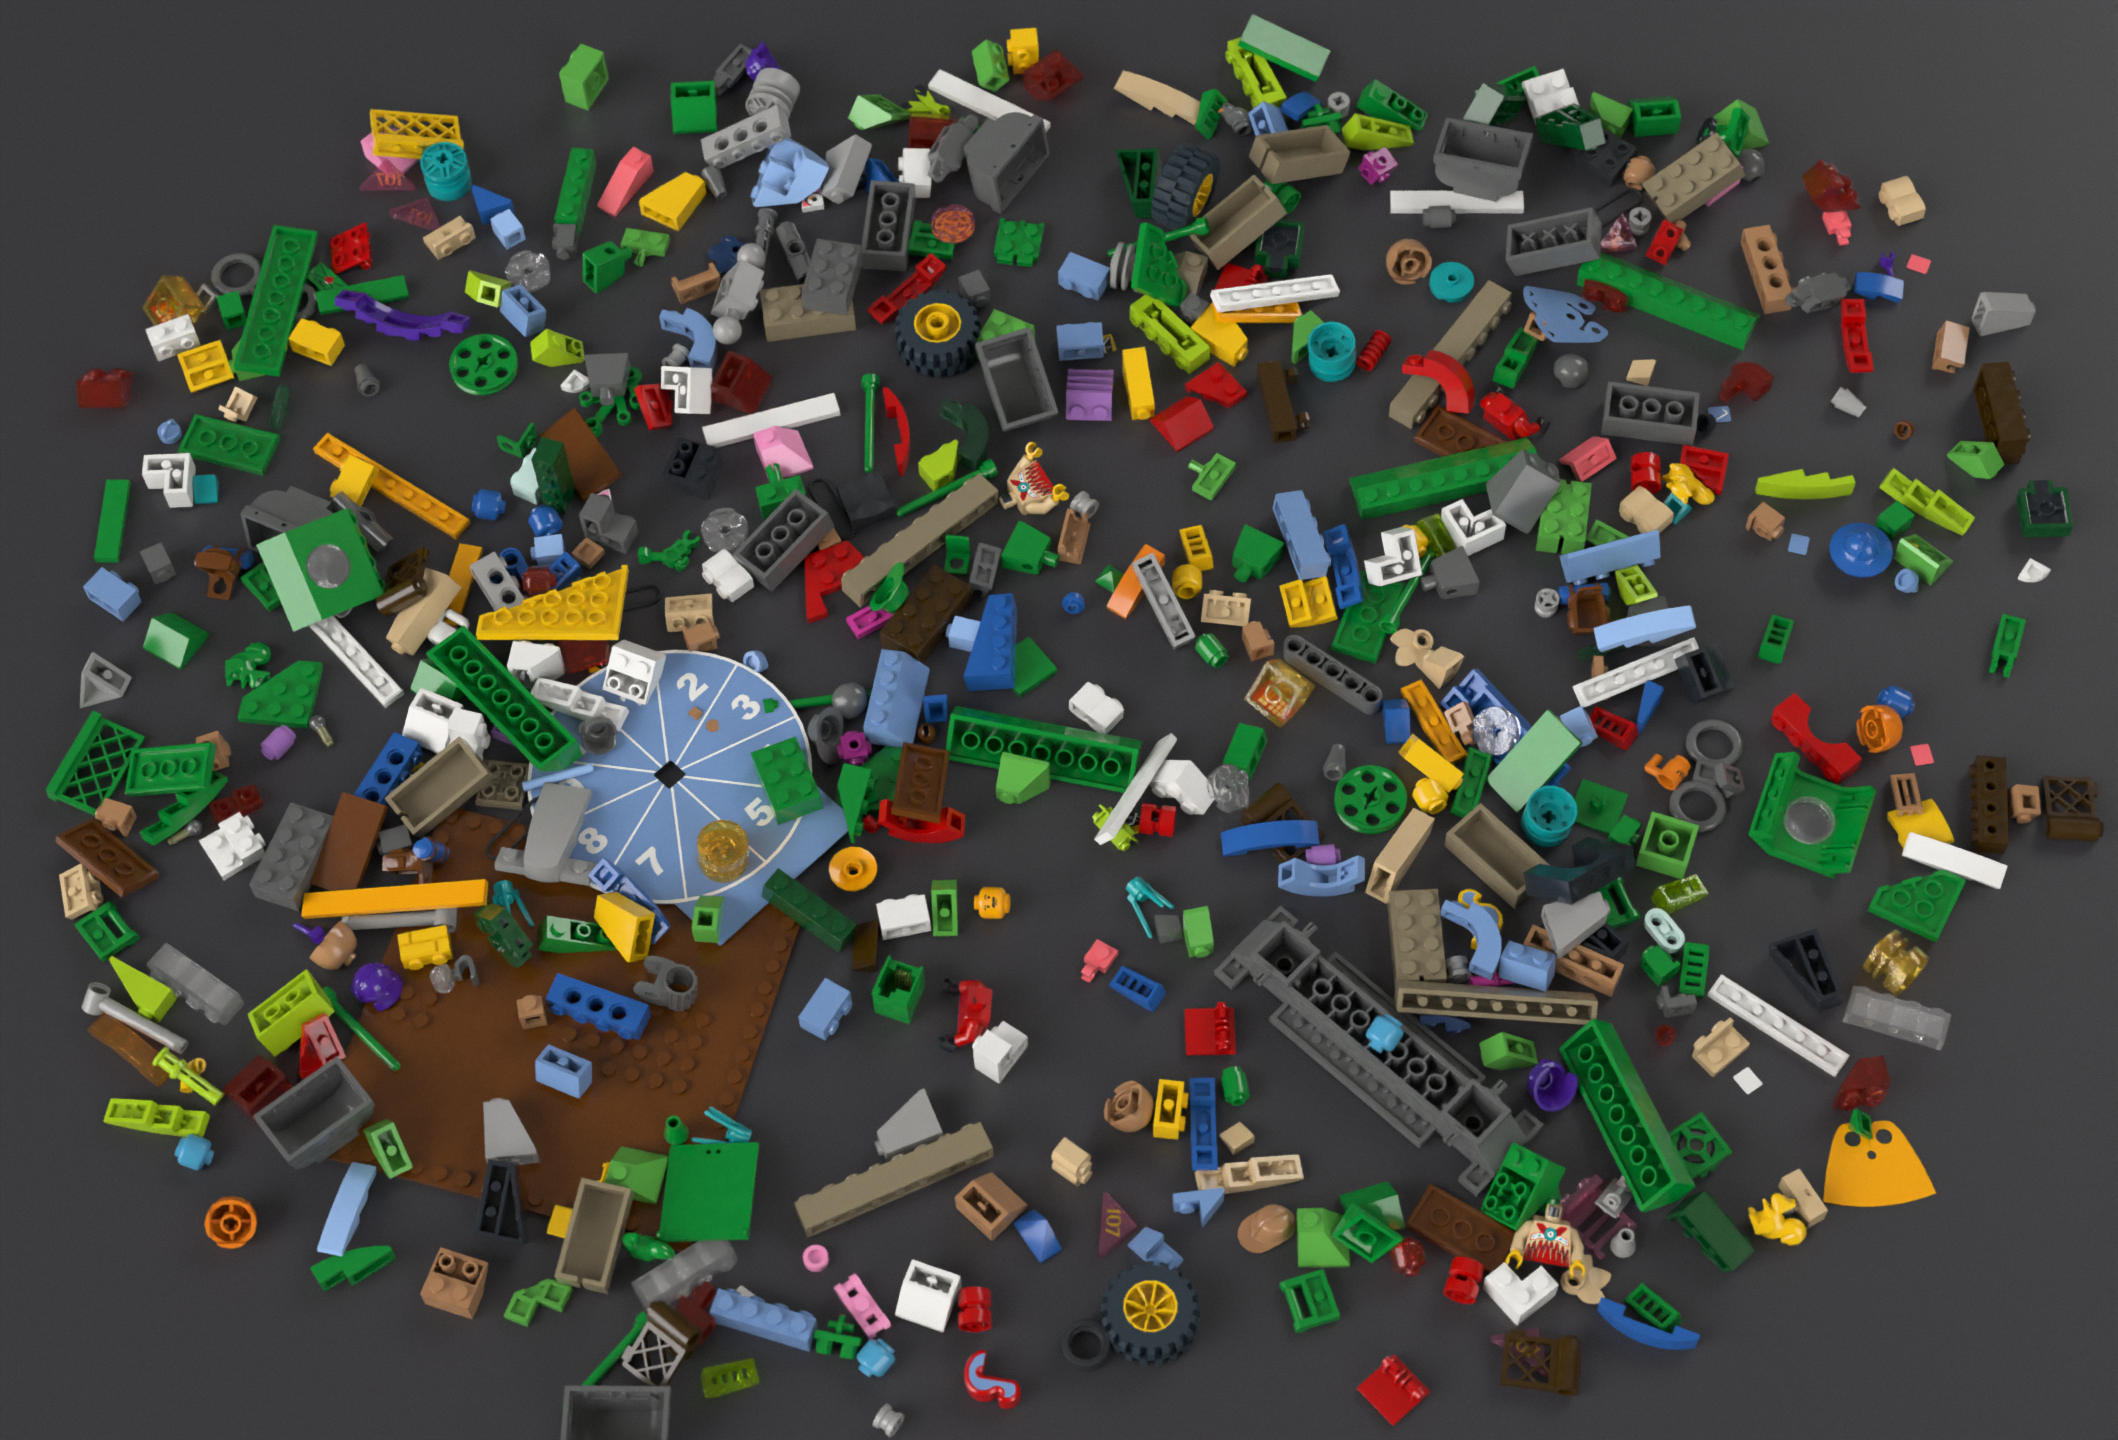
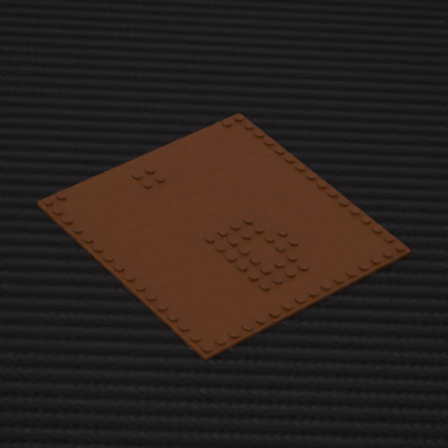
[326,808,801,1253]

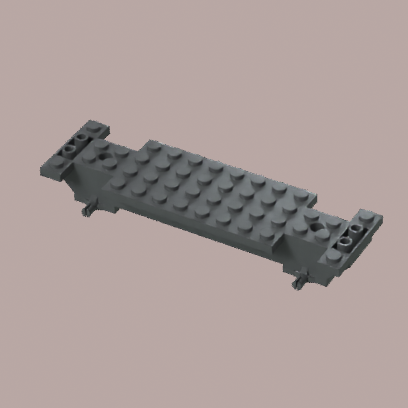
[1214,905,1544,1197]

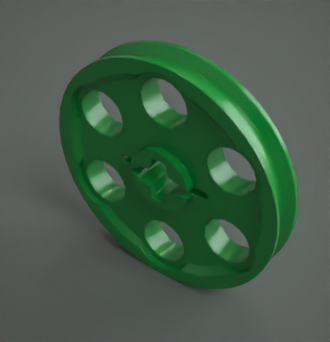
[449,334,518,395]
[1334,765,1407,834]

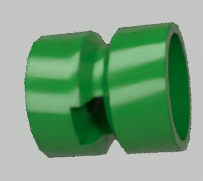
[1264,179,1301,215]

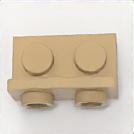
[423,216,476,260]
[1201,590,1251,627]
[665,594,714,632]
[59,864,103,920]
[1692,1018,1750,1077]

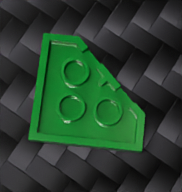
[1131,223,1187,309]
[238,660,324,729]
[835,746,902,814]
[1868,869,1966,943]

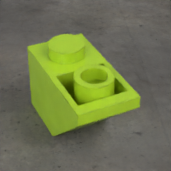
[465,270,511,307]
[530,329,585,367]
[918,439,959,491]

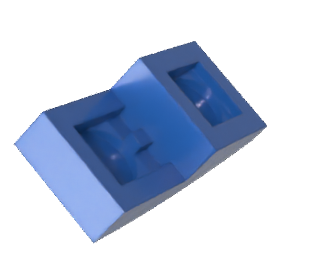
[1280,92,1323,122]
[1854,272,1904,303]

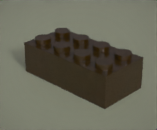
[1973,361,2031,465]
[879,564,973,664]

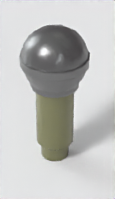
[309,715,334,748]
[167,819,202,845]

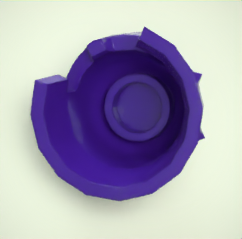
[745,41,781,82]
[350,962,403,1012]
[1527,1059,1578,1112]

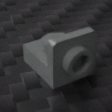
[1715,763,1745,799]
[1656,985,1697,1018]

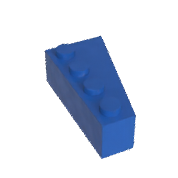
[963,593,1017,691]

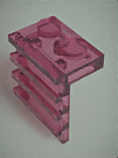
[1559,1174,1637,1260]

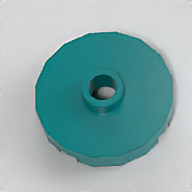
[1429,262,1474,303]

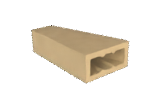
[386,567,462,655]
[1365,808,1435,904]

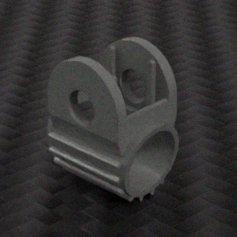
[633,956,698,1012]

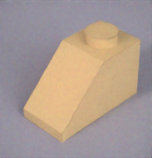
[1420,646,1464,690]

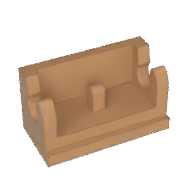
[671,263,721,304]
[1932,320,1970,373]
[1058,508,1090,565]

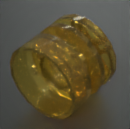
[697,820,749,883]
[1862,930,1930,996]

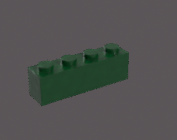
[531,437,576,514]
[761,868,857,953]

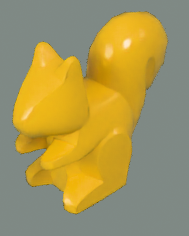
[1661,463,1715,505]
[1748,1193,1806,1246]

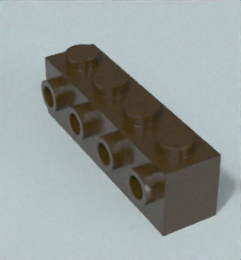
[1969,755,2009,855]

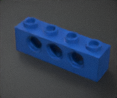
[354,732,423,816]
[545,973,651,1040]

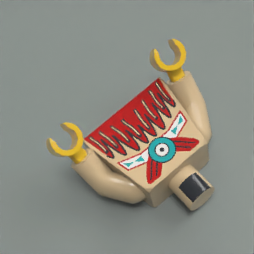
[999,442,1069,515]
[1505,1204,1585,1279]

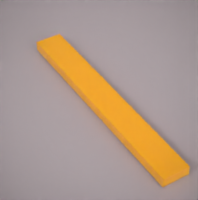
[313,433,471,539]
[302,879,488,919]

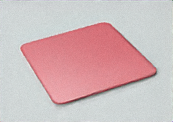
[1906,254,1931,274]
[1910,744,1934,766]

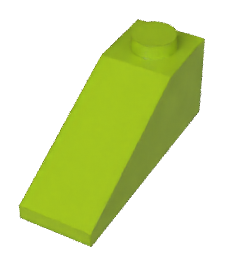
[1342,114,1414,151]
[1615,565,1658,605]
[109,956,177,1023]

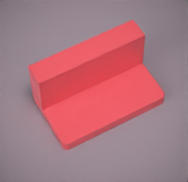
[1559,436,1617,482]

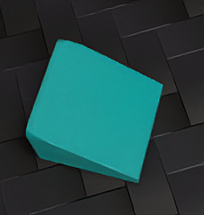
[193,475,219,504]
[1663,492,1692,525]

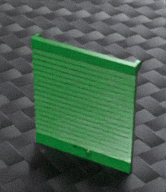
[657,1142,760,1242]

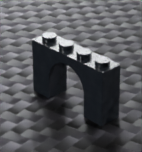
[1523,837,1636,905]

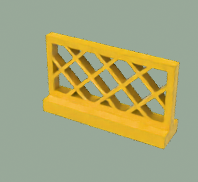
[370,109,464,159]

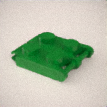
[994,218,1045,267]

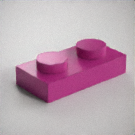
[846,605,894,640]

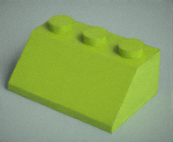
[248,969,335,1057]

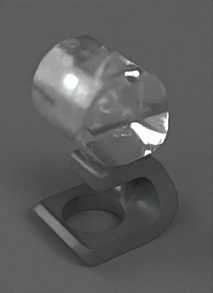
[430,955,480,993]

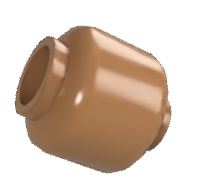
[1623,156,1655,191]

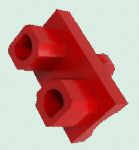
[1645,219,1684,265]

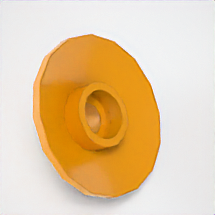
[829,847,877,891]

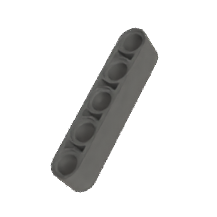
[1283,635,1382,715]

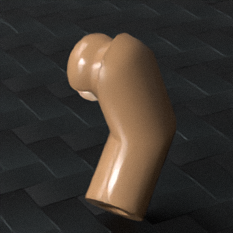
[1675,220,1691,251]

